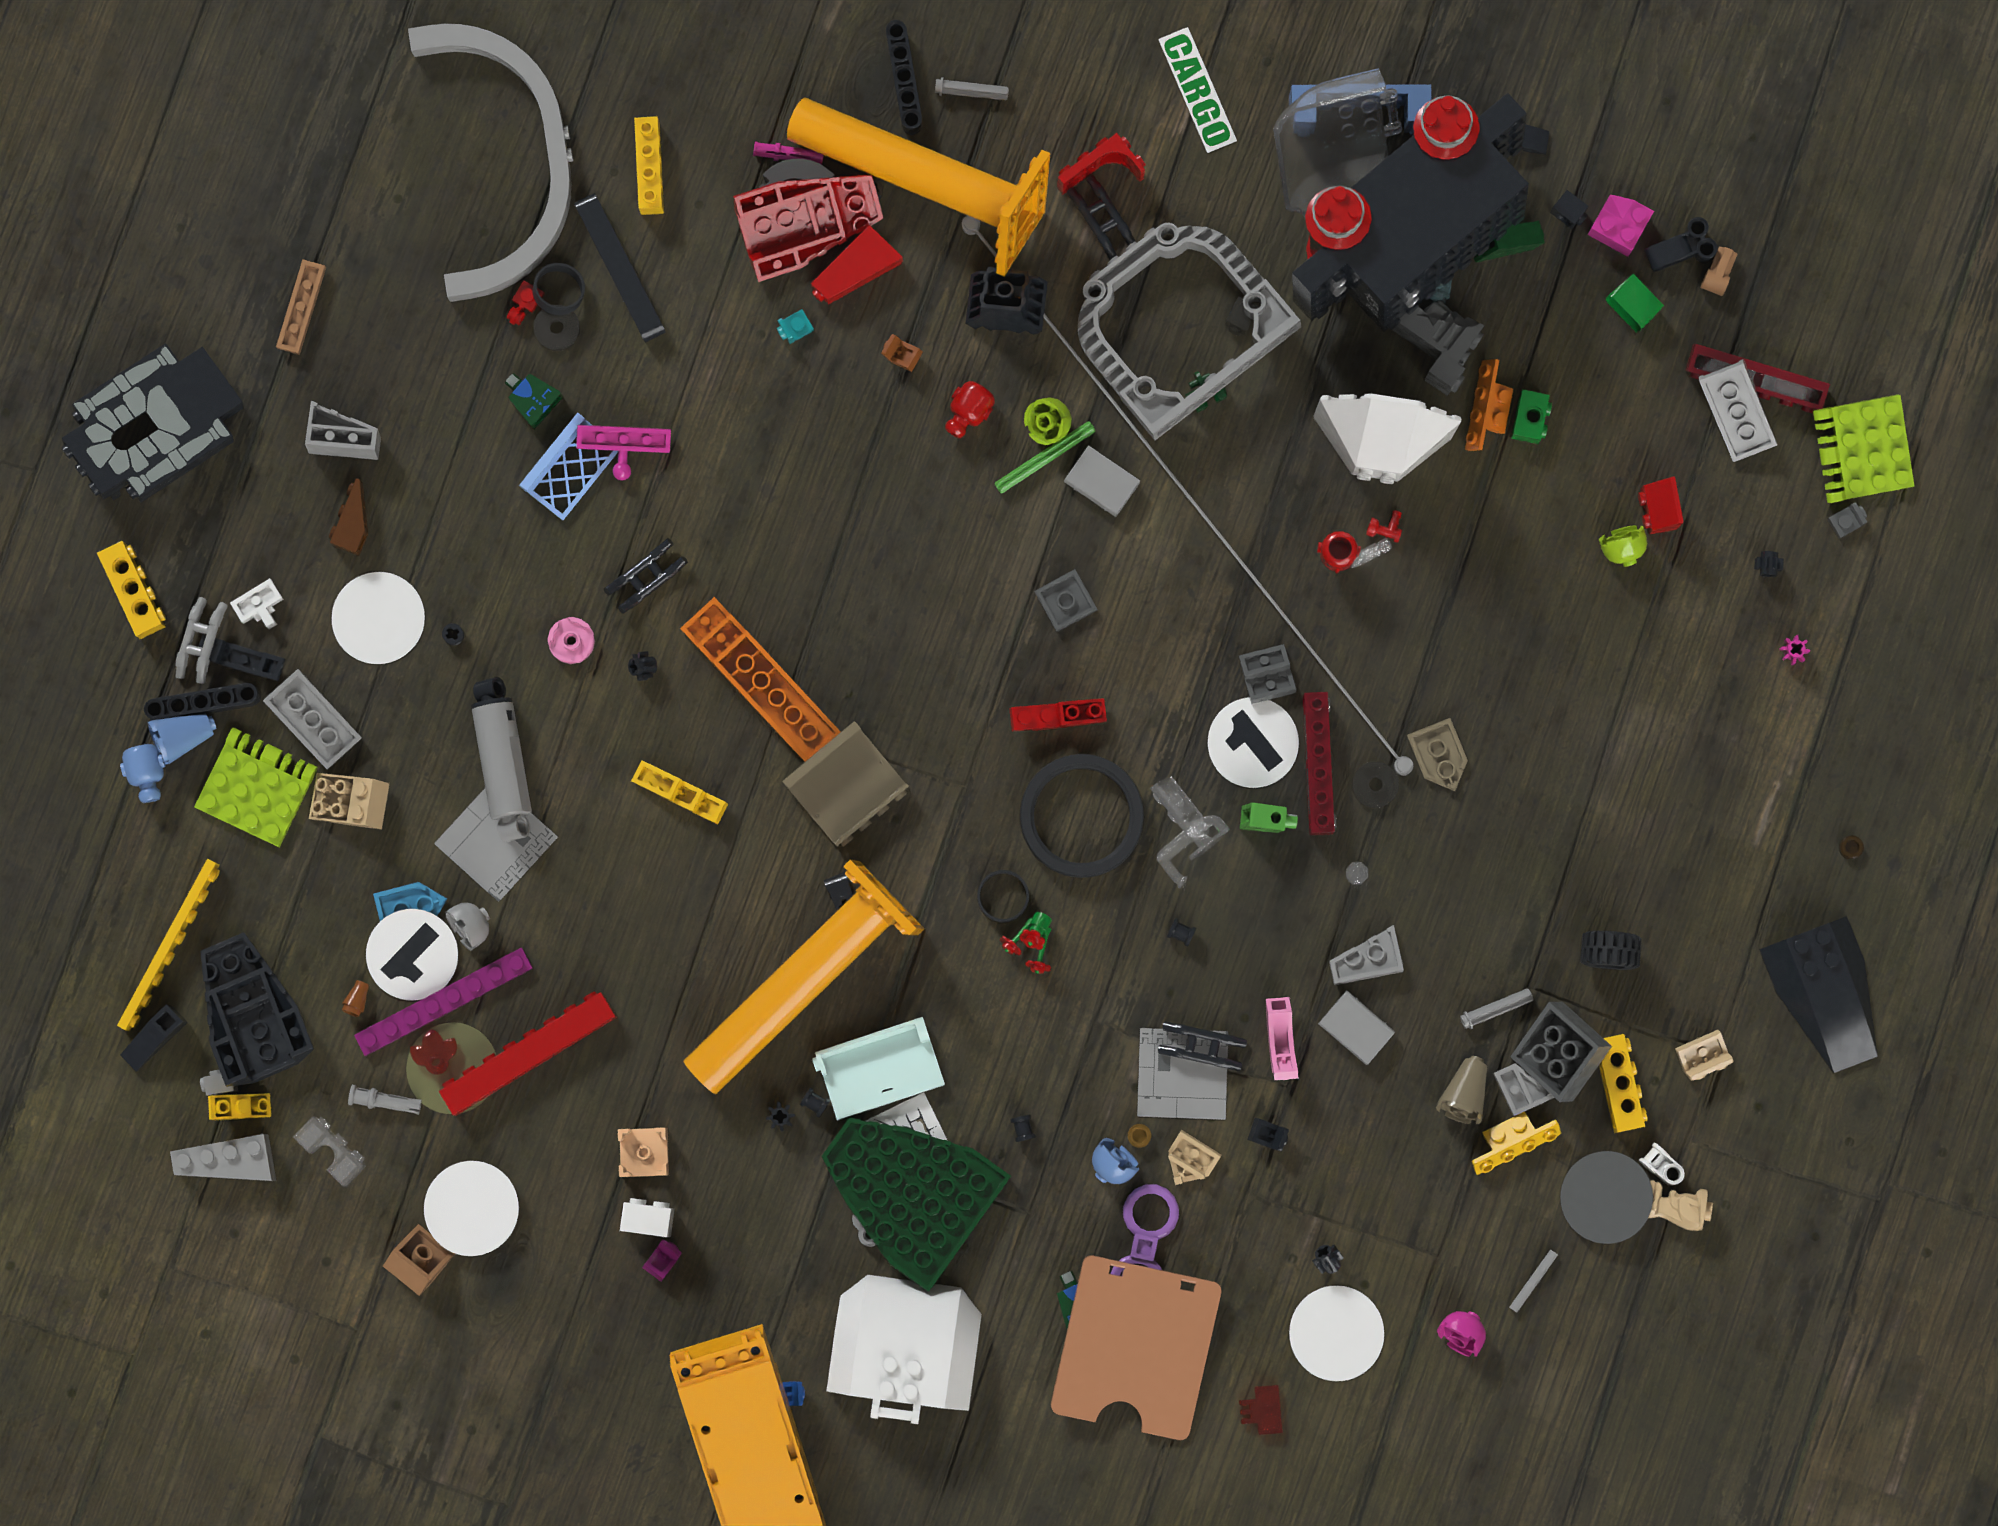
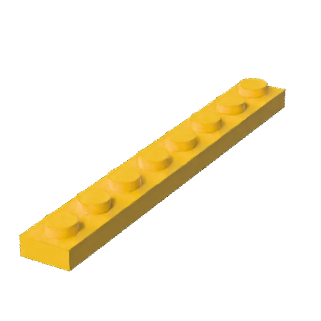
[117,859,220,1031]

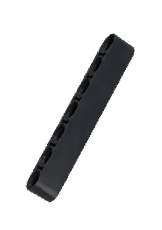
[574,193,666,343]

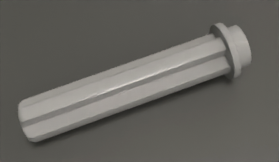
[935,77,1009,100]
[1460,989,1533,1029]

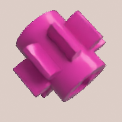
[1779,635,1810,665]

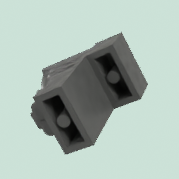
[1392,300,1484,396]

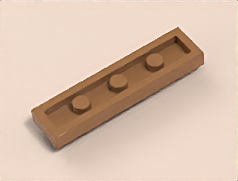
[276,260,326,355]

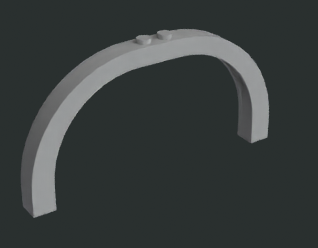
[408,24,573,302]

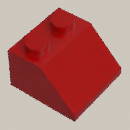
[1638,477,1684,534]

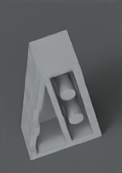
[305,401,381,460]

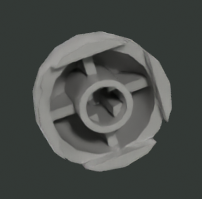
[446,902,490,951]

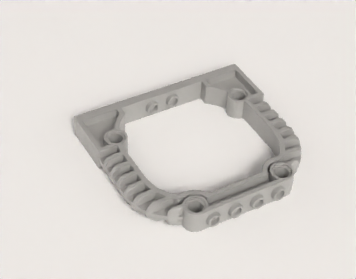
[1078,223,1301,440]

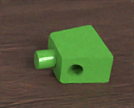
[1240,803,1298,833]

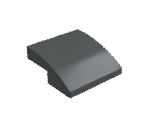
[1239,644,1296,704]

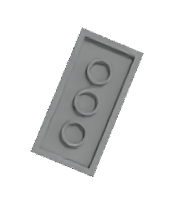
[1699,359,1777,462]
[263,669,362,769]

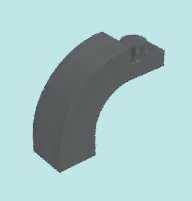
[759,159,835,188]

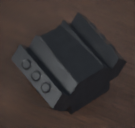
[965,267,1048,335]

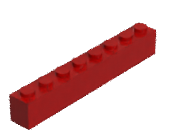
[439,991,617,1116]

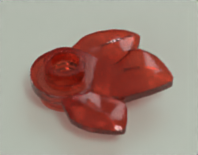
[410,1029,457,1075]

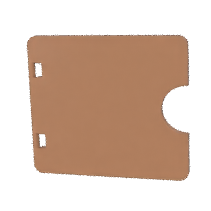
[1051,1255,1221,1440]

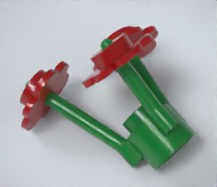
[1000,912,1052,974]

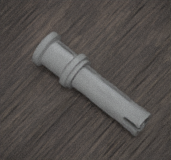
[348,1084,422,1115]

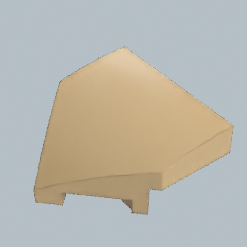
[1168,1130,1221,1185]

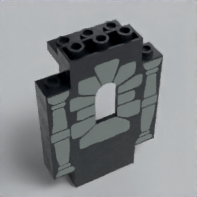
[61,343,244,503]

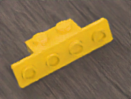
[1472,1112,1561,1175]

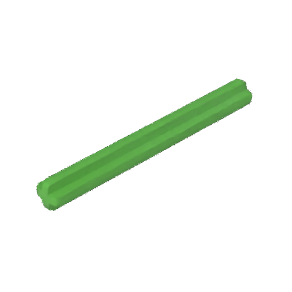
[995,421,1095,493]

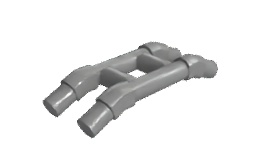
[176,597,228,684]

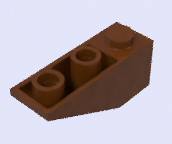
[329,478,368,556]

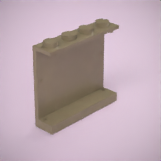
[782,721,909,847]

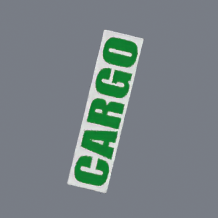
[1158,27,1237,153]

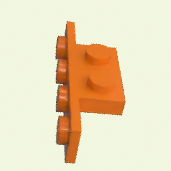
[1465,359,1513,451]

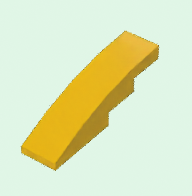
[631,761,728,825]

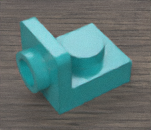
[776,309,814,344]

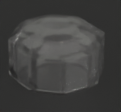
[1346,862,1368,885]

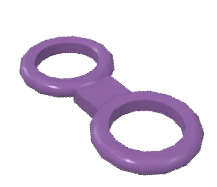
[1111,1184,1179,1276]

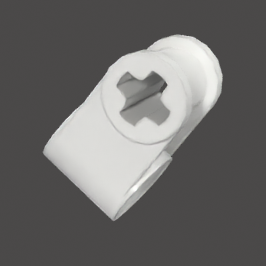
[1639,1143,1685,1185]

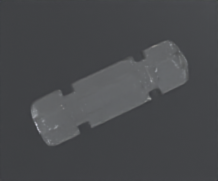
[1351,538,1392,568]

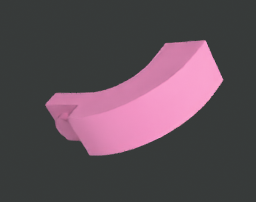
[1266,997,1298,1080]

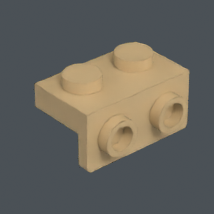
[1675,1030,1734,1081]

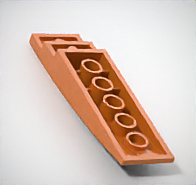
[680,597,840,762]

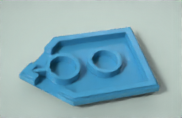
[373,882,447,921]

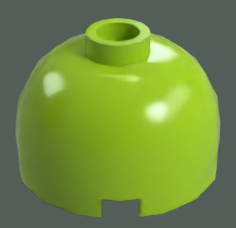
[1024,397,1072,445]
[1599,525,1647,567]

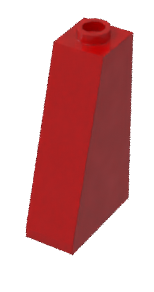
[811,225,903,304]

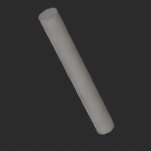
[1509,1250,1558,1313]

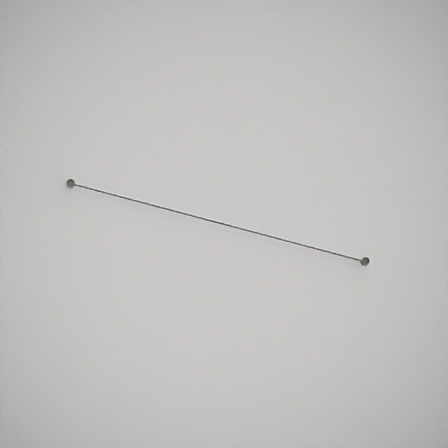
[962,215,1413,776]

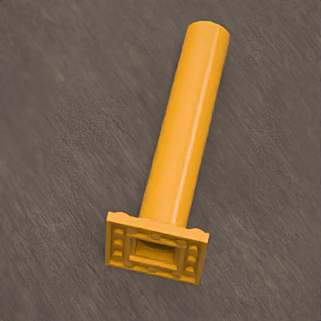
[787,98,1050,277]
[683,860,925,1094]

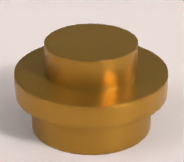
[1128,1124,1151,1148]

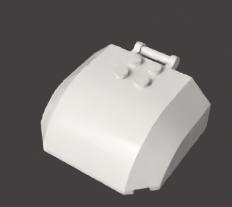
[827,1275,982,1424]

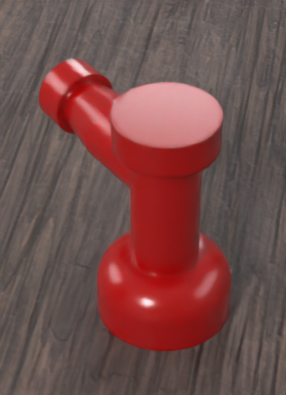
[1366,510,1402,543]

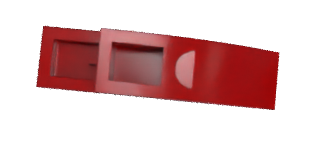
[1009,698,1107,732]

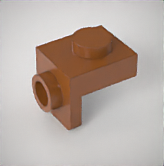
[881,334,923,372]

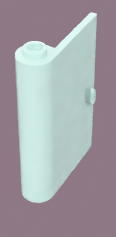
[812,1017,945,1121]

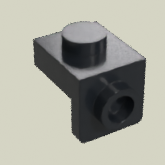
[1247,1118,1289,1151]

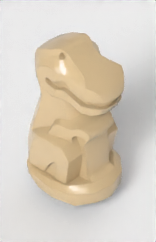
[1648,1180,1713,1231]

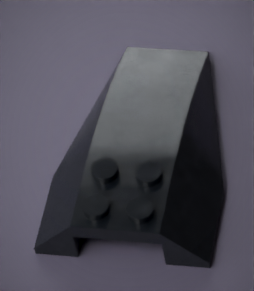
[1759,916,1878,1073]
[200,932,314,1087]

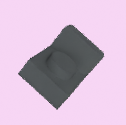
[1827,502,1867,539]

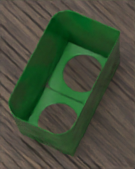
[1606,274,1664,333]

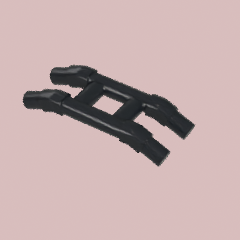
[1067,175,1136,260]
[604,538,688,614]
[1158,1021,1247,1071]

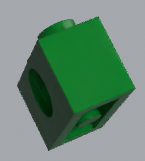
[1511,389,1552,444]

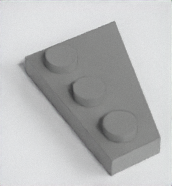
[1329,925,1404,985]

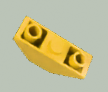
[208,1093,271,1120]

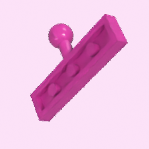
[576,425,671,481]

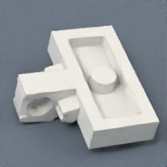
[230,579,284,629]

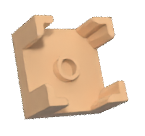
[618,1128,669,1177]

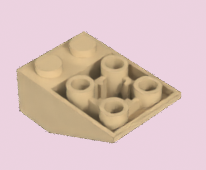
[309,773,389,829]

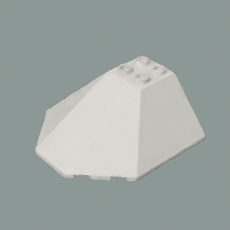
[1314,394,1461,484]

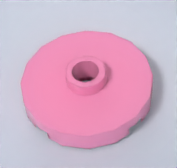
[548,617,595,664]

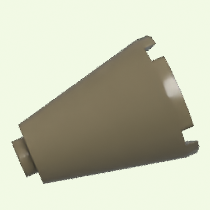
[1436,1056,1487,1124]

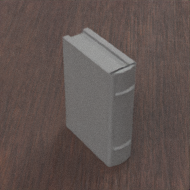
[1064,445,1140,517]
[1318,991,1395,1065]

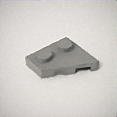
[1493,1063,1555,1116]

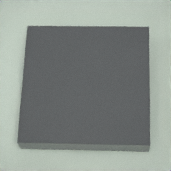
[1034,569,1098,632]

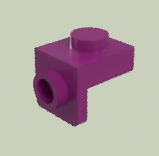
[642,1239,682,1282]

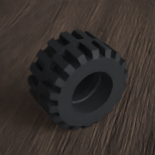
[1580,931,1642,970]

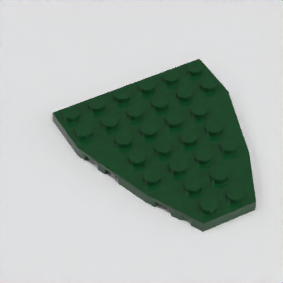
[821,1118,1011,1292]

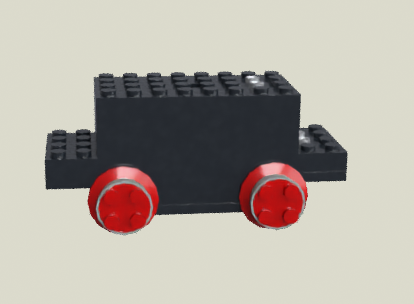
[1292,93,1529,332]

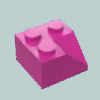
[1588,194,1654,257]

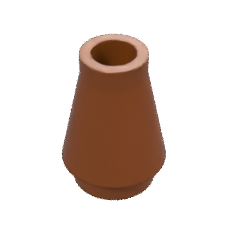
[342,980,369,1017]

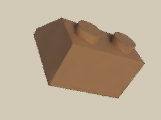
[383,1224,455,1296]

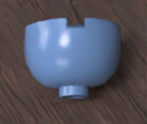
[1092,1138,1139,1184]

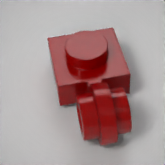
[507,281,544,325]

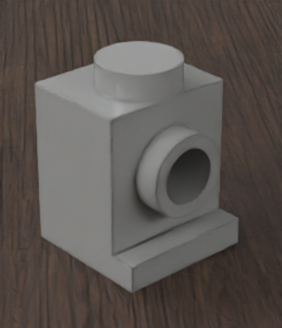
[200,1070,238,1096]

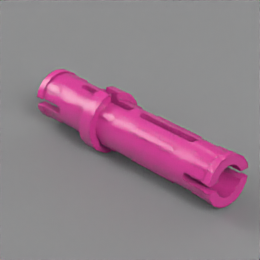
[753,141,824,165]

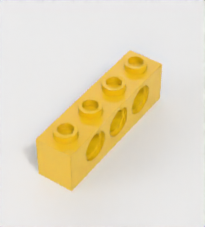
[634,116,664,215]
[97,541,166,639]
[1599,1034,1647,1133]

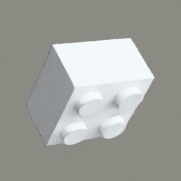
[620,1198,675,1237]

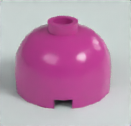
[1437,1311,1486,1357]

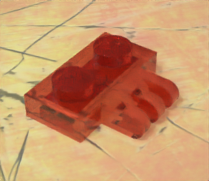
[1239,1385,1283,1435]

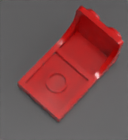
[1057,133,1146,195]

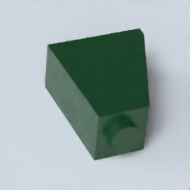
[1474,221,1545,263]

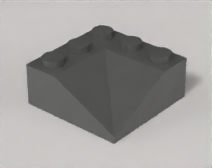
[1510,1002,1612,1102]

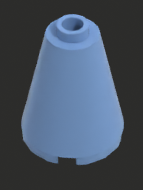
[148,713,216,766]

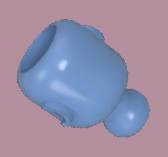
[120,744,165,803]

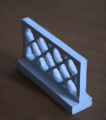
[519,413,618,520]

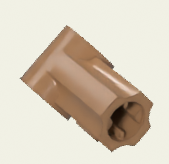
[1700,246,1737,296]

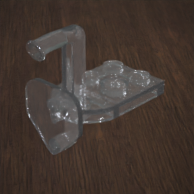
[1150,776,1230,888]

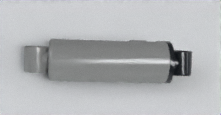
[471,677,532,842]

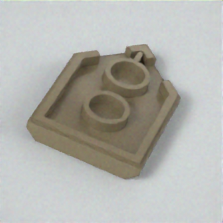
[1407,718,1468,791]

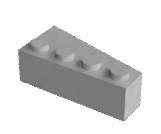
[170,1134,276,1181]

